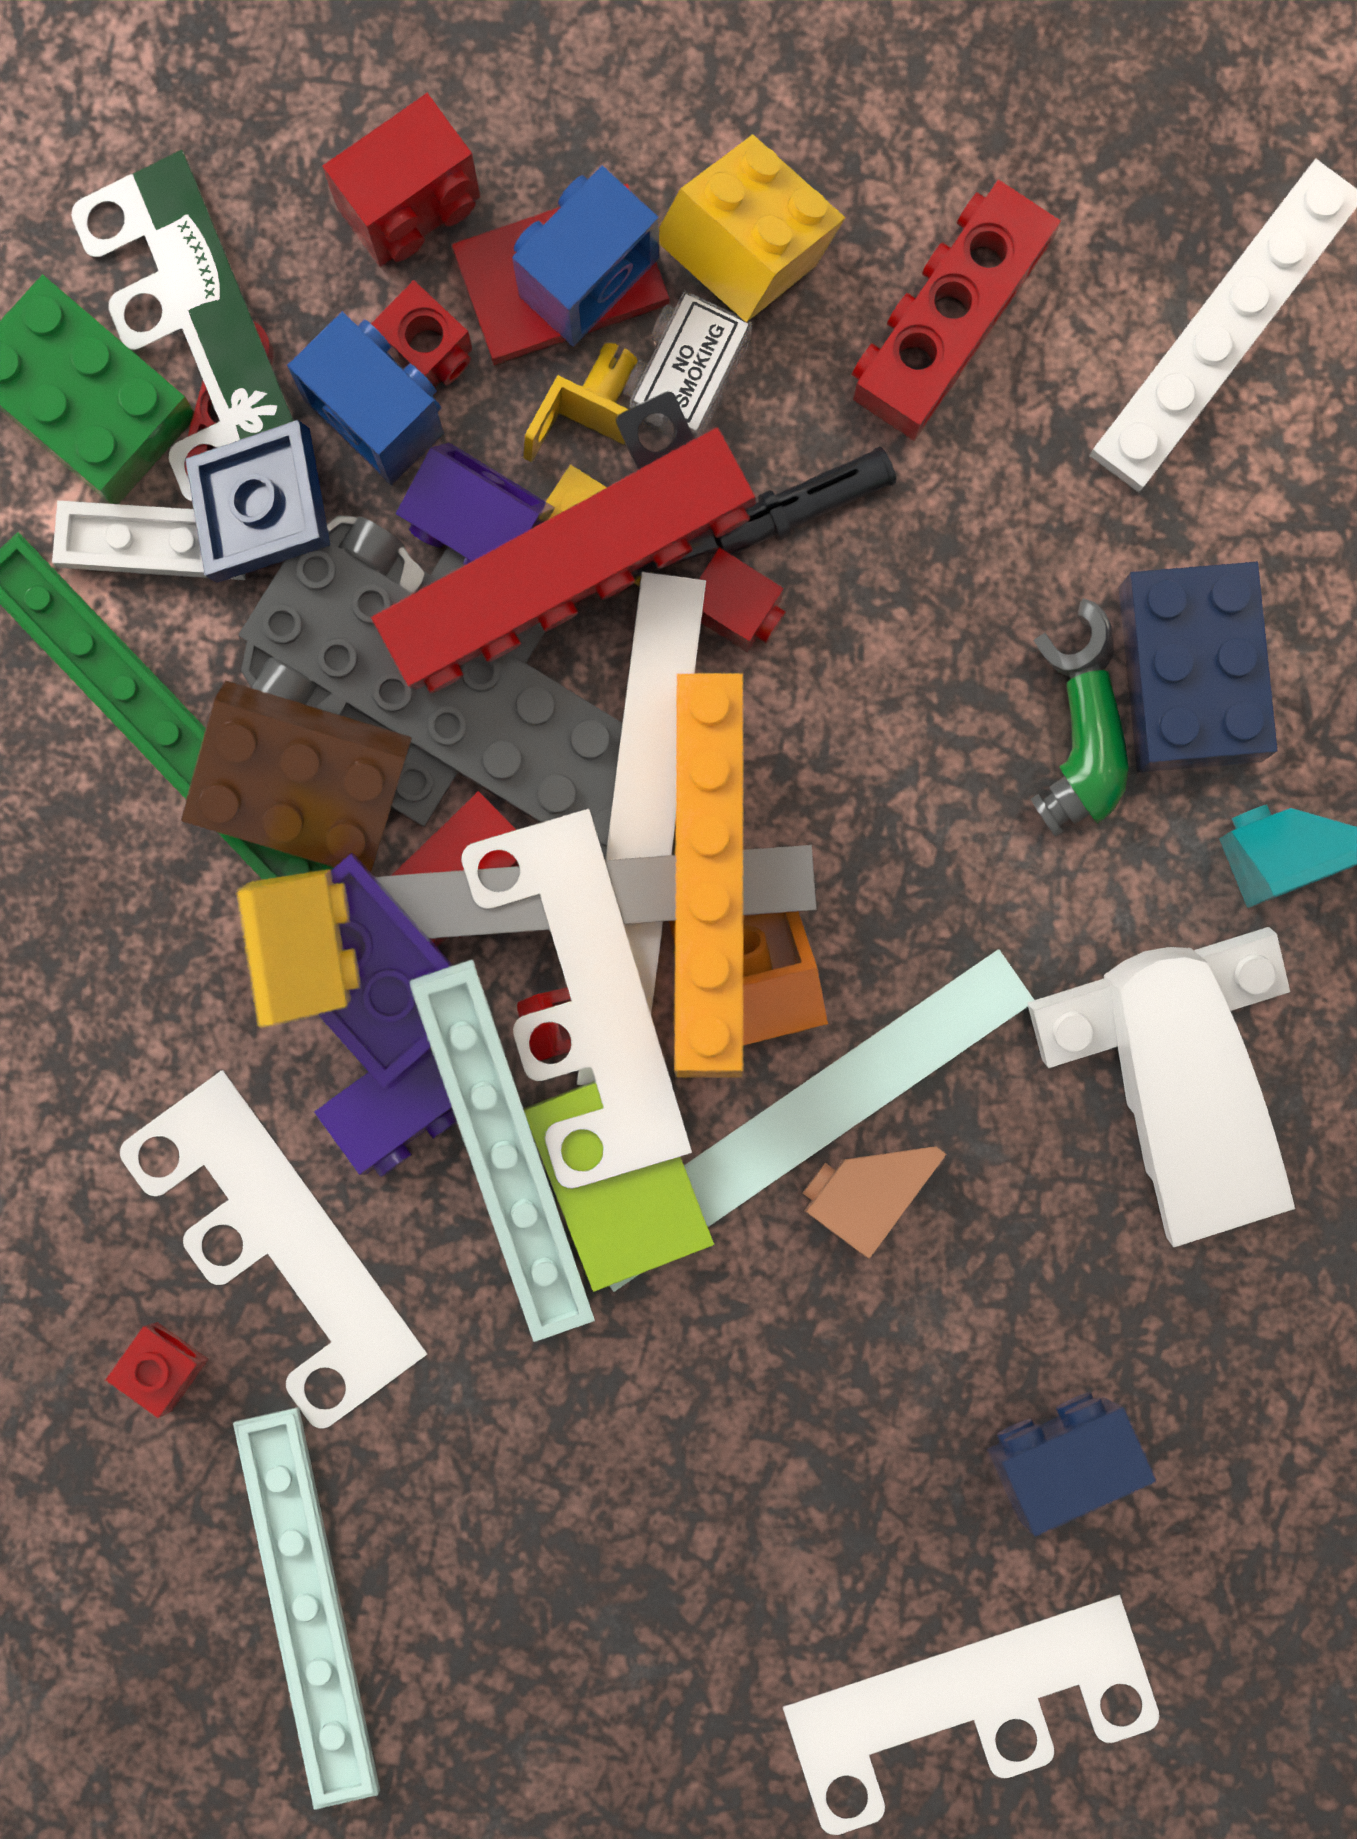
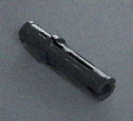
[712,446,896,555]

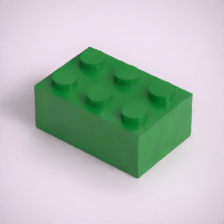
[0,274,194,504]

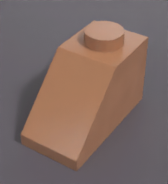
[802,1146,946,1259]

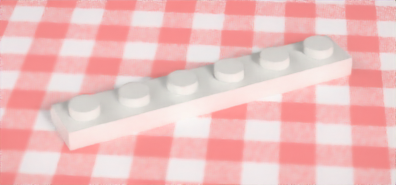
[1089,159,1357,493]

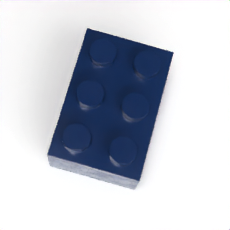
[1119,561,1278,773]

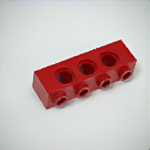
[851,179,1061,441]

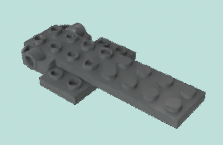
[238,515,676,860]

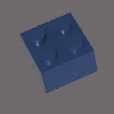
[987,1392,1157,1536]

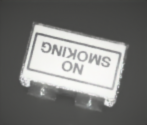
[624,290,753,439]

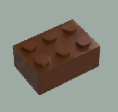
[181,680,412,873]

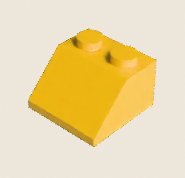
[237,870,360,1027]

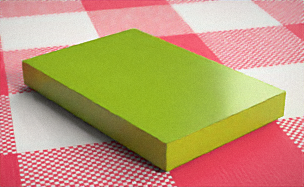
[523,1081,714,1292]

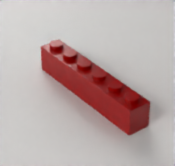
[371,427,756,693]

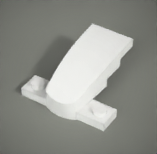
[1027,927,1295,1247]

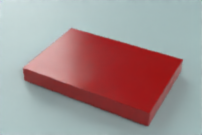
[451,183,669,365]

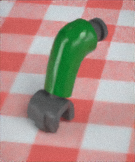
[1031,598,1129,837]

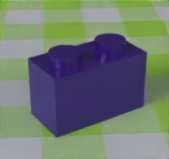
[396,442,555,566]
[314,1047,458,1177]

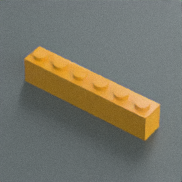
[675,674,743,1078]

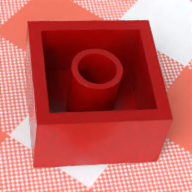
[322,93,481,267]

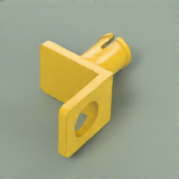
[523,343,639,462]

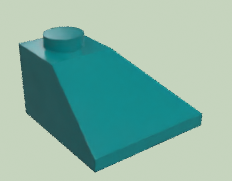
[1219,804,1357,908]

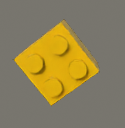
[659,134,846,323]

